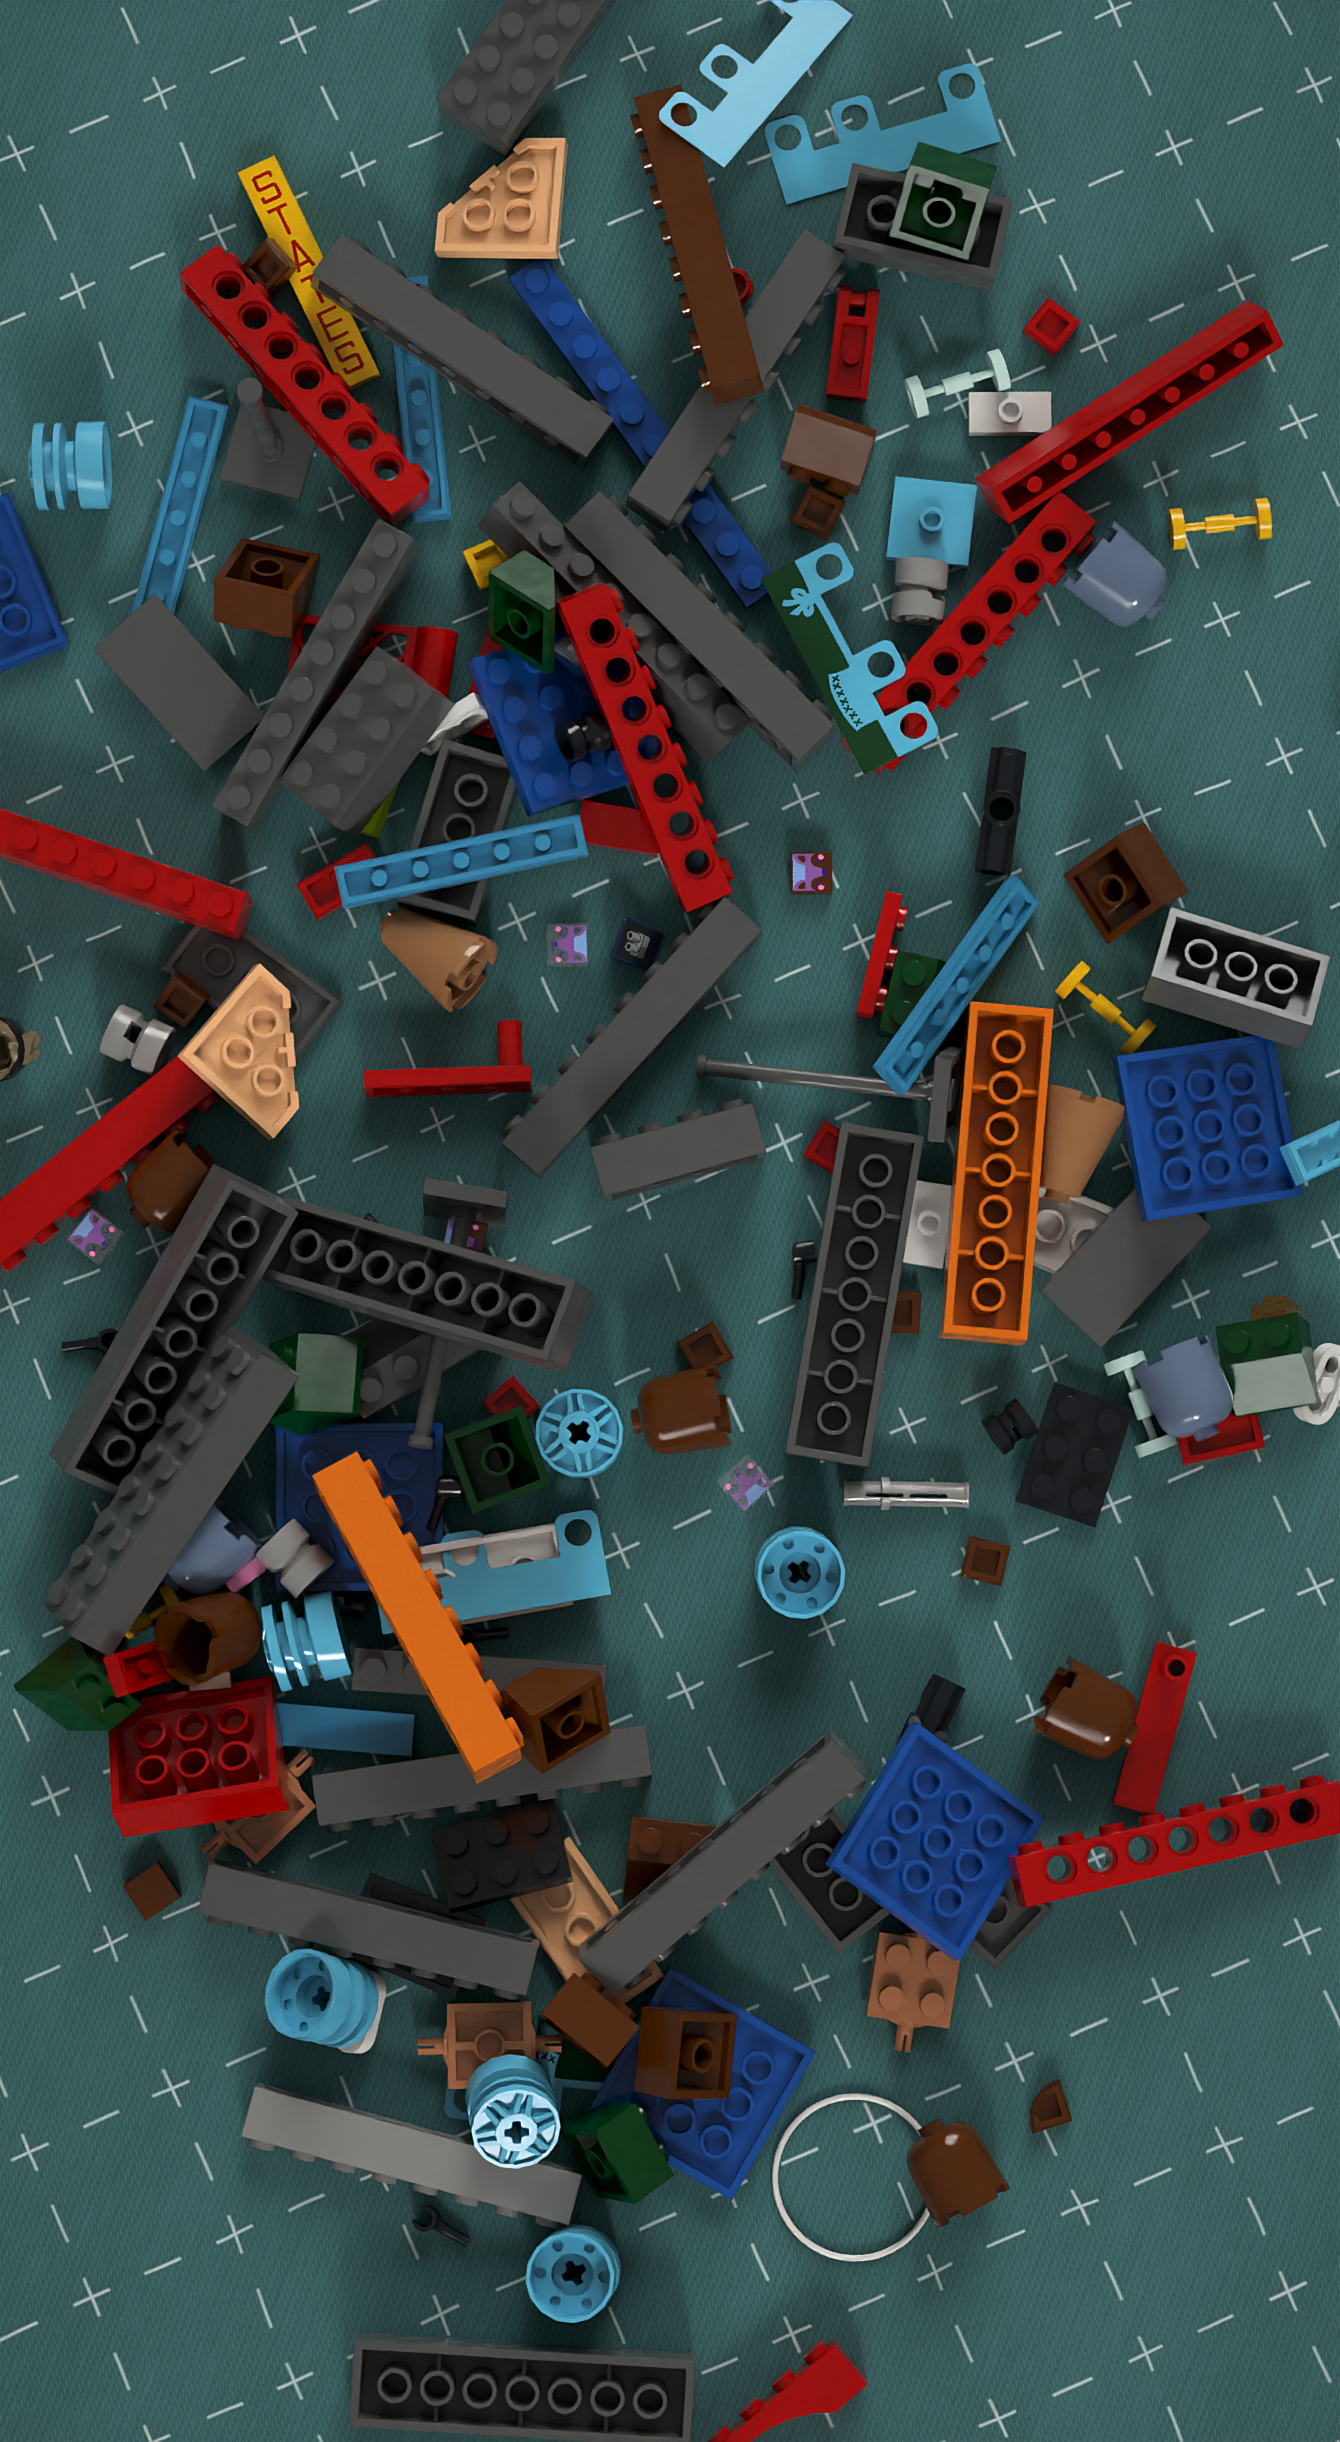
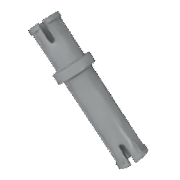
[842,1477,969,1510]

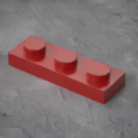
[856,891,908,1020]

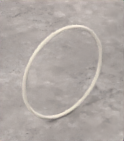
[772,2093,930,2262]

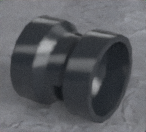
[555,710,612,763]
[981,1398,1038,1456]

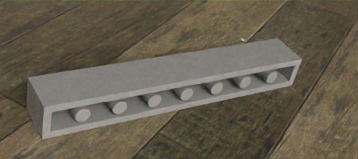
[242,2082,583,2229]

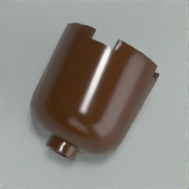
[126,1127,220,1234]
[631,1364,732,1455]
[154,1590,262,1686]
[1031,1656,1139,1760]
[906,2118,1010,2228]

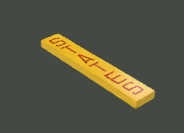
[238,155,380,390]

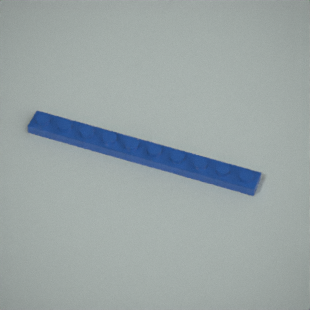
[509,259,772,610]

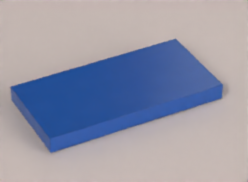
[0,492,70,673]

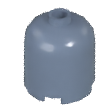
[1061,521,1167,627]
[1133,1335,1234,1442]
[163,1498,262,1596]

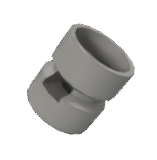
[891,557,949,626]
[99,1004,176,1076]
[255,1519,335,1598]

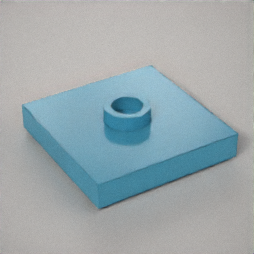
[886,476,977,569]

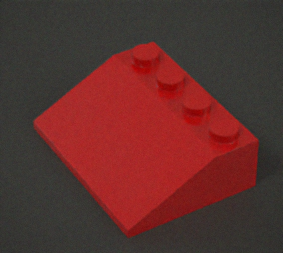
[109,1676,289,1837]

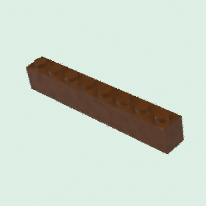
[630,84,764,405]

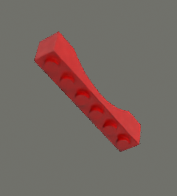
[707,2339,868,2442]

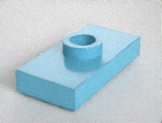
[1279,1120,1340,1186]

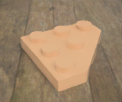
[435,138,568,259]
[177,963,299,1140]

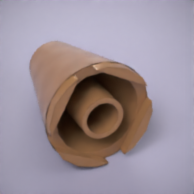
[379,908,498,1012]
[1040,1084,1125,1204]

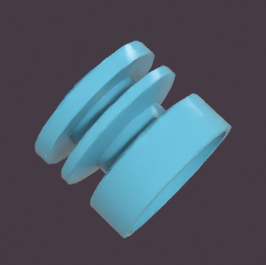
[28,421,113,511]
[535,1389,624,1478]
[754,1526,845,1619]
[261,1590,353,1692]
[265,1949,379,2048]
[465,2054,561,2169]
[526,2224,622,2323]

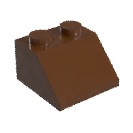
[780,404,877,497]
[214,538,320,638]
[1063,823,1188,944]
[502,1668,611,1774]
[623,1815,716,1900]
[538,1972,639,2070]
[634,2006,737,2099]

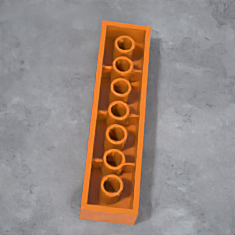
[939,1001,1054,1346]
[312,1451,525,1784]

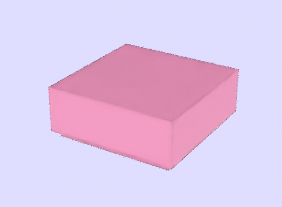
[226,1557,267,1592]

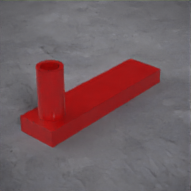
[364,1020,532,1098]
[1112,1641,1197,1814]

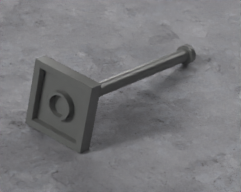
[220,377,316,503]
[696,1046,963,1143]
[407,1177,509,1450]

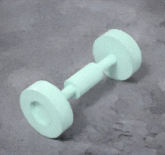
[904,349,1011,419]
[1103,1350,1178,1458]

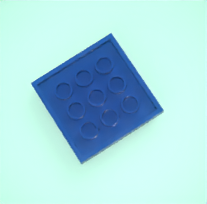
[467,630,658,817]
[1112,1035,1303,1222]
[276,1423,444,1591]
[825,1723,1044,1960]
[587,1966,816,2200]

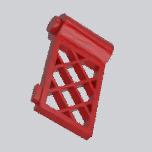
[287,615,458,702]

